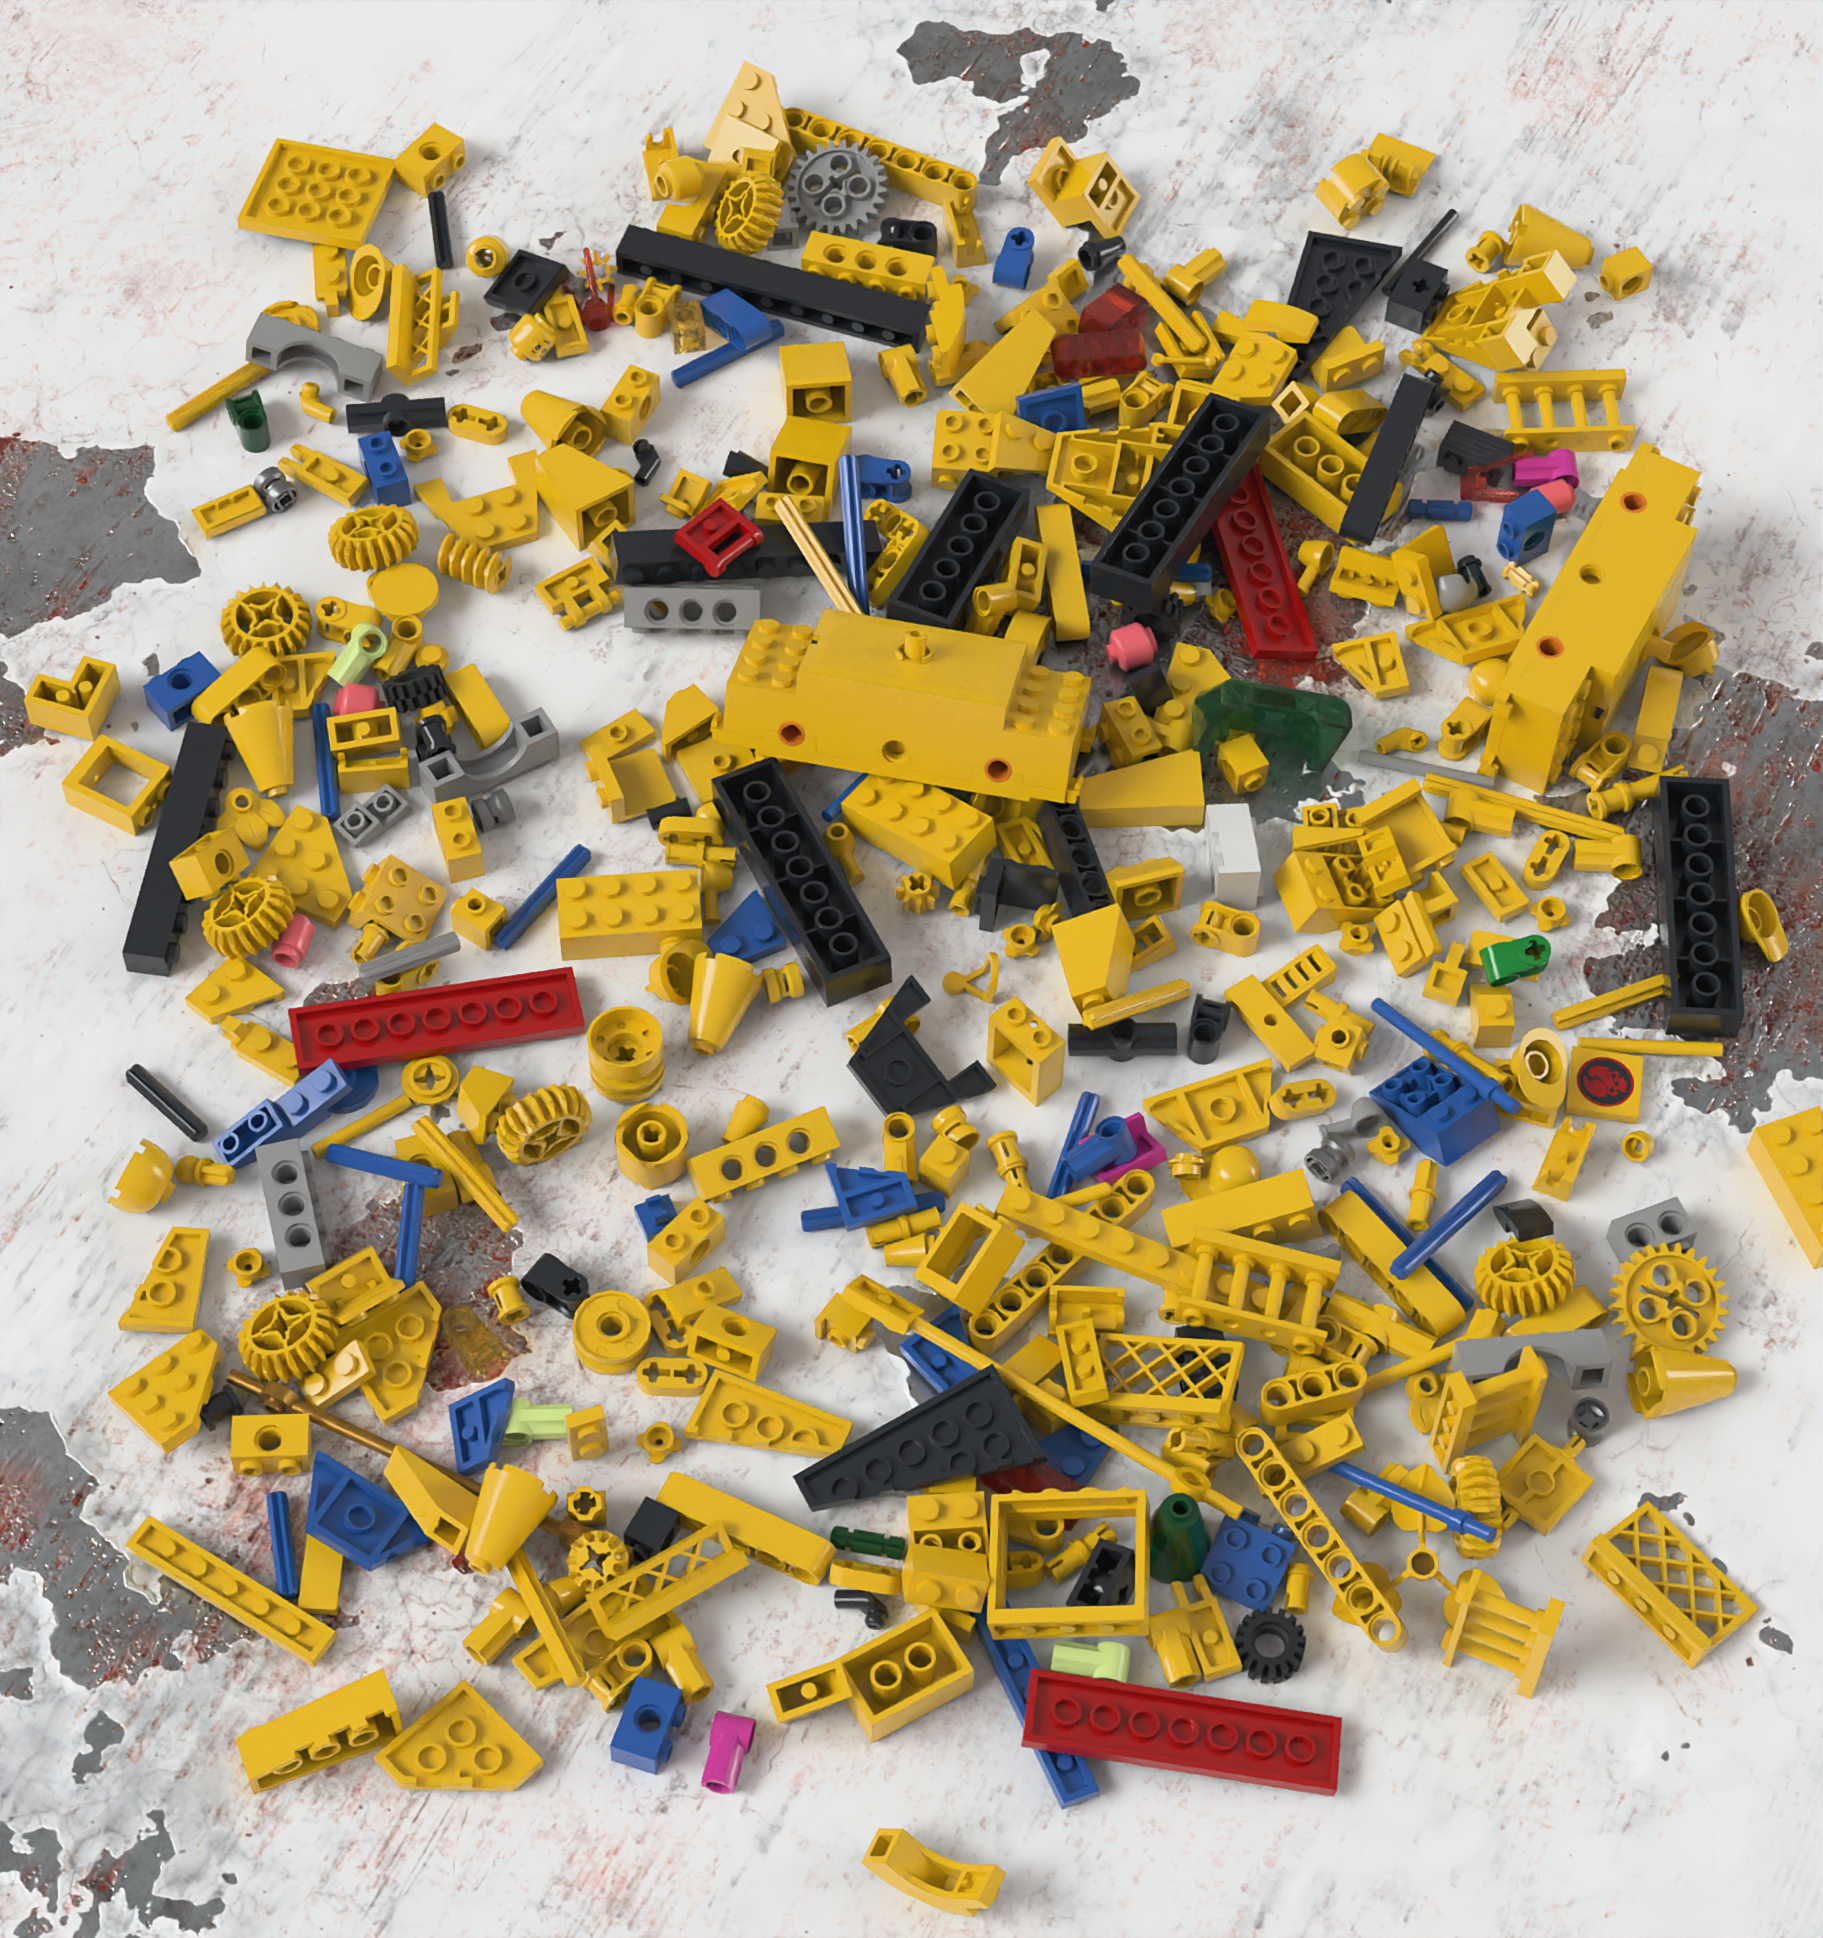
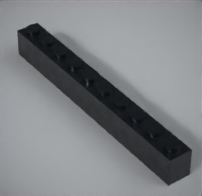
[615,224,932,354]

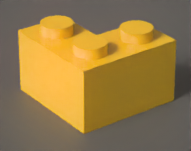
[24,656,121,742]

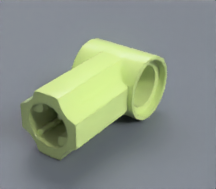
[327,622,388,686]
[502,1398,573,1447]
[1051,1639,1131,1683]

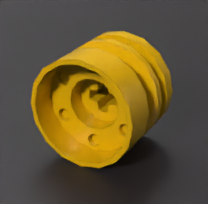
[587,1006,665,1103]

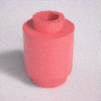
[1524,479,1576,515]
[271,913,315,968]

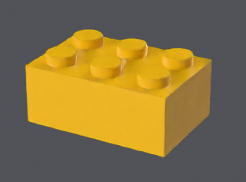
[835,1607,974,1744]

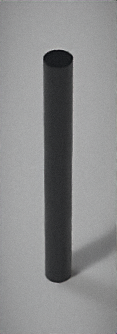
[1381,209,1459,297]

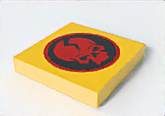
[1565,1046,1644,1124]

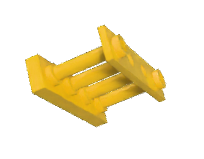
[1492,369,1636,455]
[1173,1225,1341,1356]
[1428,1345,1549,1475]
[1440,1568,1566,1699]

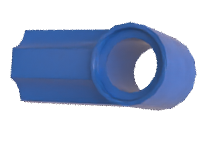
[1061,1116,1137,1183]

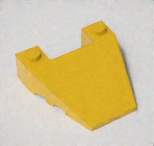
[1420,249,1577,371]
[1046,422,1186,532]

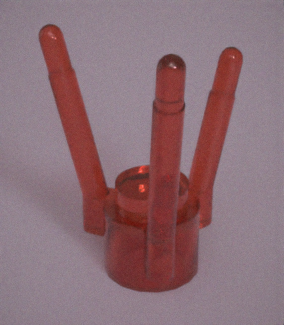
[562,247,615,332]
[1460,450,1535,504]

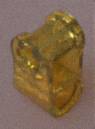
[442,1304,508,1379]

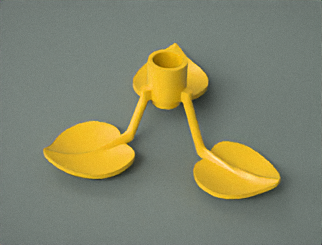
[1332,1463,1510,1631]

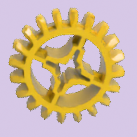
[714,170,785,256]
[328,503,419,572]
[220,582,313,658]
[201,872,296,960]
[495,1083,593,1166]
[1474,1235,1576,1318]
[237,1289,339,1384]
[1448,1455,1502,1560]

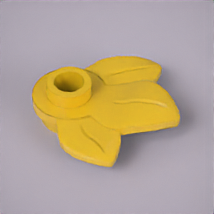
[216,787,286,852]
[1405,1369,1452,1435]

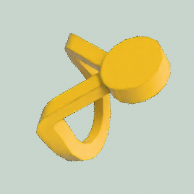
[942,952,999,1003]

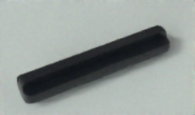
[428,191,454,270]
[125,1064,208,1142]

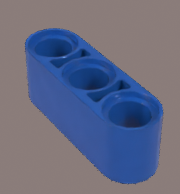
[697,288,773,351]

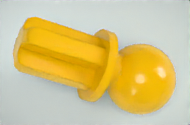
[174,1155,236,1187]

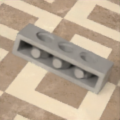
[624,583,761,636]
[254,1138,333,1291]

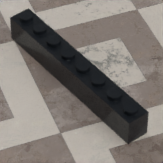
[608,520,882,585]
[122,721,236,977]

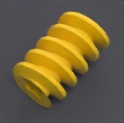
[437,533,512,594]

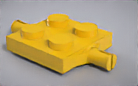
[1496,1432,1594,1537]

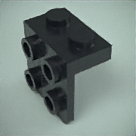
[974,857,1060,933]

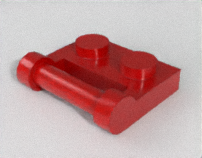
[674,497,764,577]

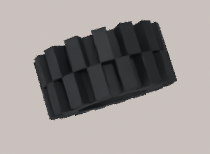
[1120,589,1185,643]
[381,664,449,714]
[1234,1607,1306,1684]

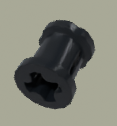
[200,1383,244,1432]

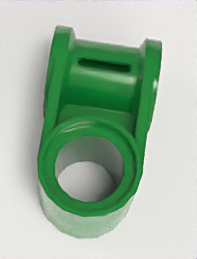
[1479,935,1551,987]

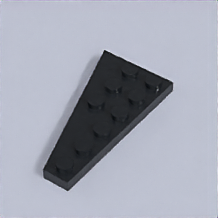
[1276,231,1403,385]
[793,1364,1049,1512]

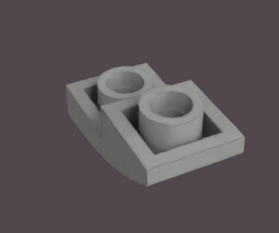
[332,783,412,848]

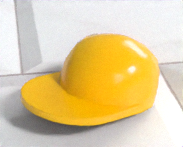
[1468,652,1513,707]
[1180,1145,1261,1201]

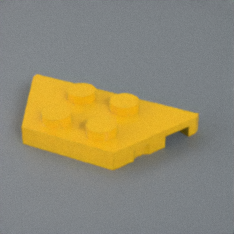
[1405,593,1525,666]
[1142,1058,1273,1155]

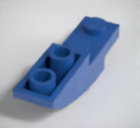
[211,1058,353,1170]

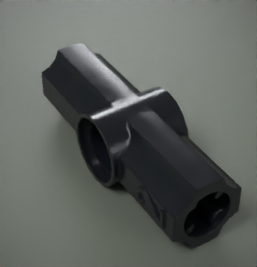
[346,393,447,437]
[1067,1018,1177,1062]

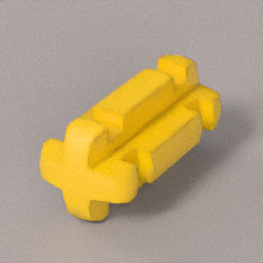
[1502,561,1541,598]

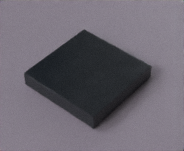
[483,249,570,316]

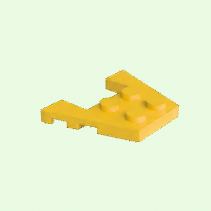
[1169,310,1298,406]
[413,450,538,554]

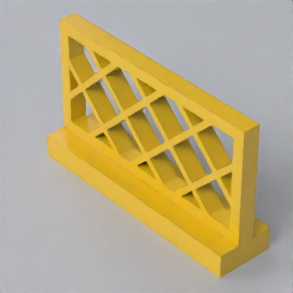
[1078,1333,1245,1433]
[1581,1501,1759,1669]

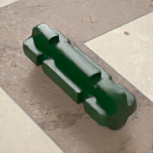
[830,1526,906,1560]

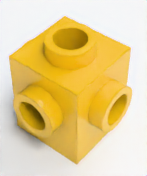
[1314,1015,1369,1076]

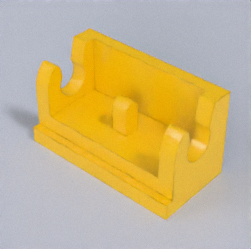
[642,127,679,201]
[943,197,988,269]
[337,747,411,794]
[1532,1117,1596,1202]
[1048,1285,1125,1339]

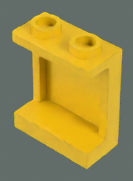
[1354,777,1458,889]

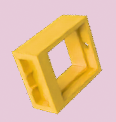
[61,734,172,837]
[986,996,1066,1107]
[913,1201,1026,1317]

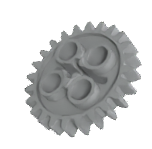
[786,139,889,238]

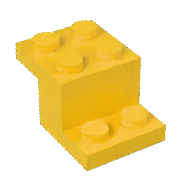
[1027,136,1141,239]

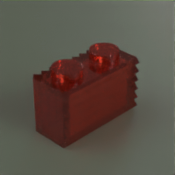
[1077,282,1149,350]

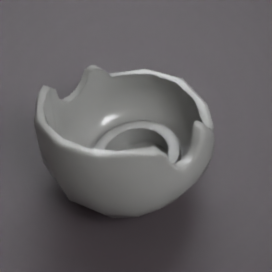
[1433,574,1478,613]

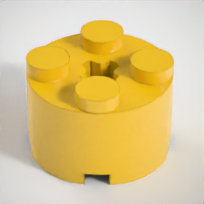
[1315,153,1390,230]
[615,1102,689,1190]

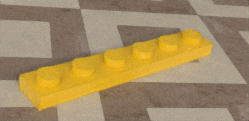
[125,1515,337,1668]

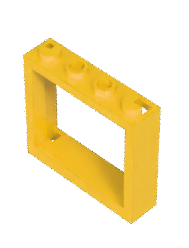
[987,1486,1150,1640]

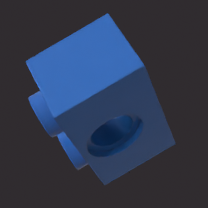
[357,430,411,507]
[1496,489,1557,568]
[143,651,221,732]
[610,1676,687,1775]

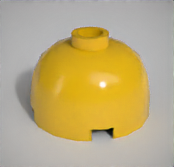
[107,1138,176,1214]

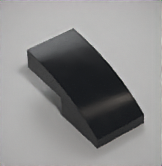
[1493,1199,1554,1242]

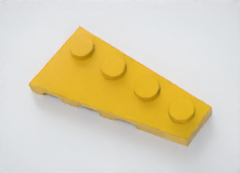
[512,1564,683,1692]

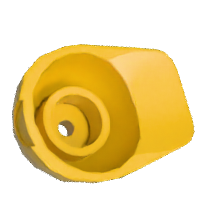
[1737,888,1788,964]

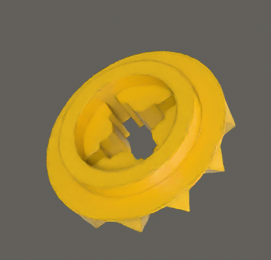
[401,1055,460,1108]
[566,1530,629,1592]

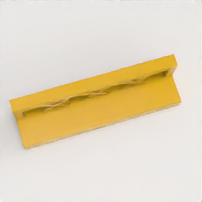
[386,263,443,386]
[585,1520,750,1641]

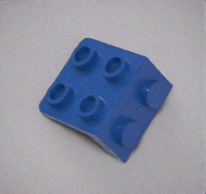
[1199,1508,1302,1613]

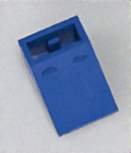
[1369,1056,1501,1167]

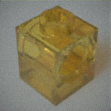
[667,300,706,355]

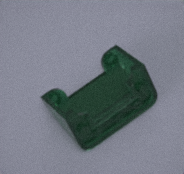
[1191,679,1353,773]

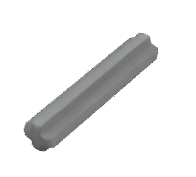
[358,932,461,984]

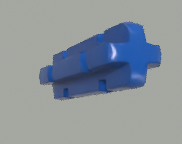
[1407,499,1473,521]

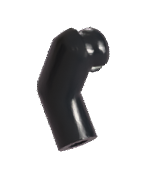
[632,439,661,487]

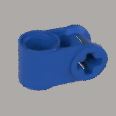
[992,227,1035,290]
[857,455,912,503]

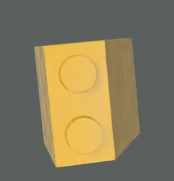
[779,341,852,424]
[766,415,852,520]
[535,443,636,551]
[1051,903,1136,1019]

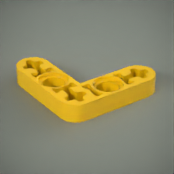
[864,499,930,608]

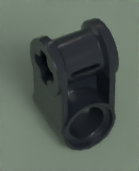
[877,217,938,259]
[415,715,457,763]
[1186,993,1232,1065]
[520,1253,590,1319]

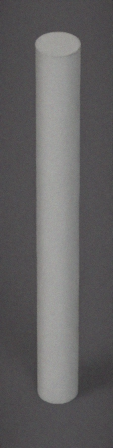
[1357,749,1495,790]

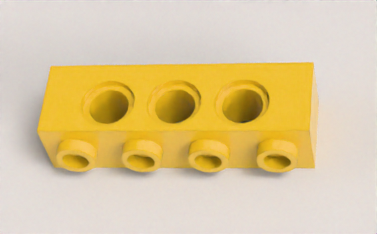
[801,231,935,303]
[685,1106,840,1205]

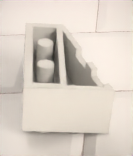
[1204,803,1264,910]

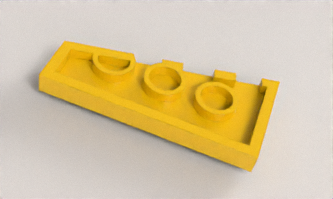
[684,1369,854,1459]

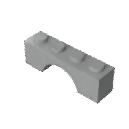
[245,312,384,403]
[418,707,560,804]
[1450,1328,1614,1390]

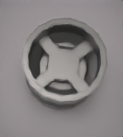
[253,467,299,513]
[470,789,516,834]
[1304,1132,1355,1183]
[1566,1397,1610,1448]

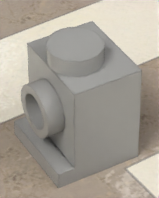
[766,199,798,251]

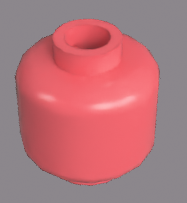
[1105,622,1158,671]
[333,682,385,716]

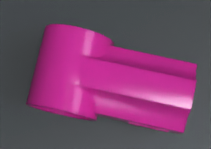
[1511,449,1579,489]
[701,1710,756,1795]

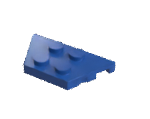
[305,1450,433,1572]

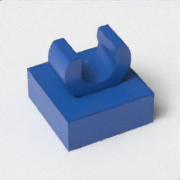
[634,1194,677,1243]

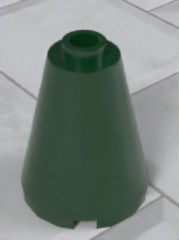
[1149,1493,1212,1584]

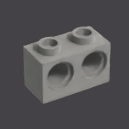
[1606,1196,1698,1264]

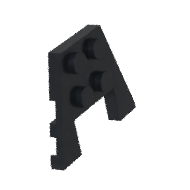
[846,975,997,1118]

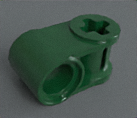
[225,389,271,453]

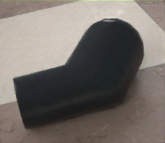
[834,1589,889,1630]

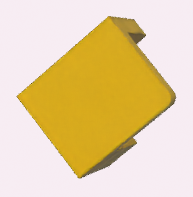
[1405,870,1459,929]

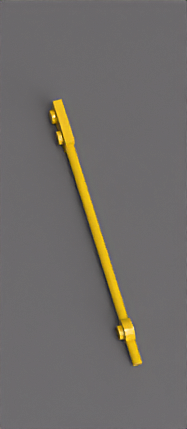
[841,1274,1244,1521]

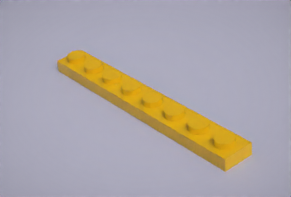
[994,1182,1284,1315]

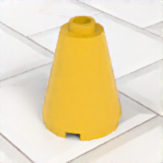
[1502,203,1595,270]
[520,390,607,458]
[223,699,294,799]
[687,952,764,1056]
[1627,1344,1737,1420]
[464,1462,558,1576]

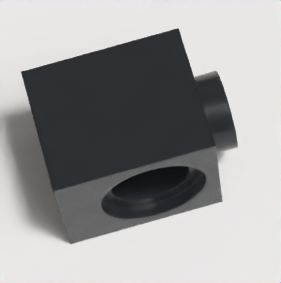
[623,1496,681,1566]

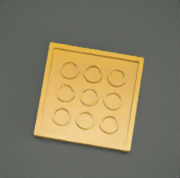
[237,138,396,251]

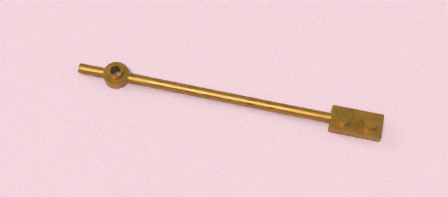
[226,1369,635,1569]

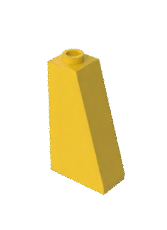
[949,307,1057,415]
[1076,748,1205,828]

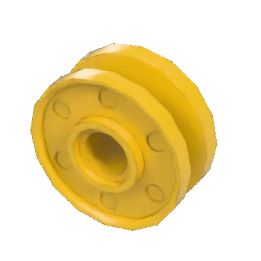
[572,1290,651,1376]

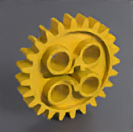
[1608,1242,1729,1354]

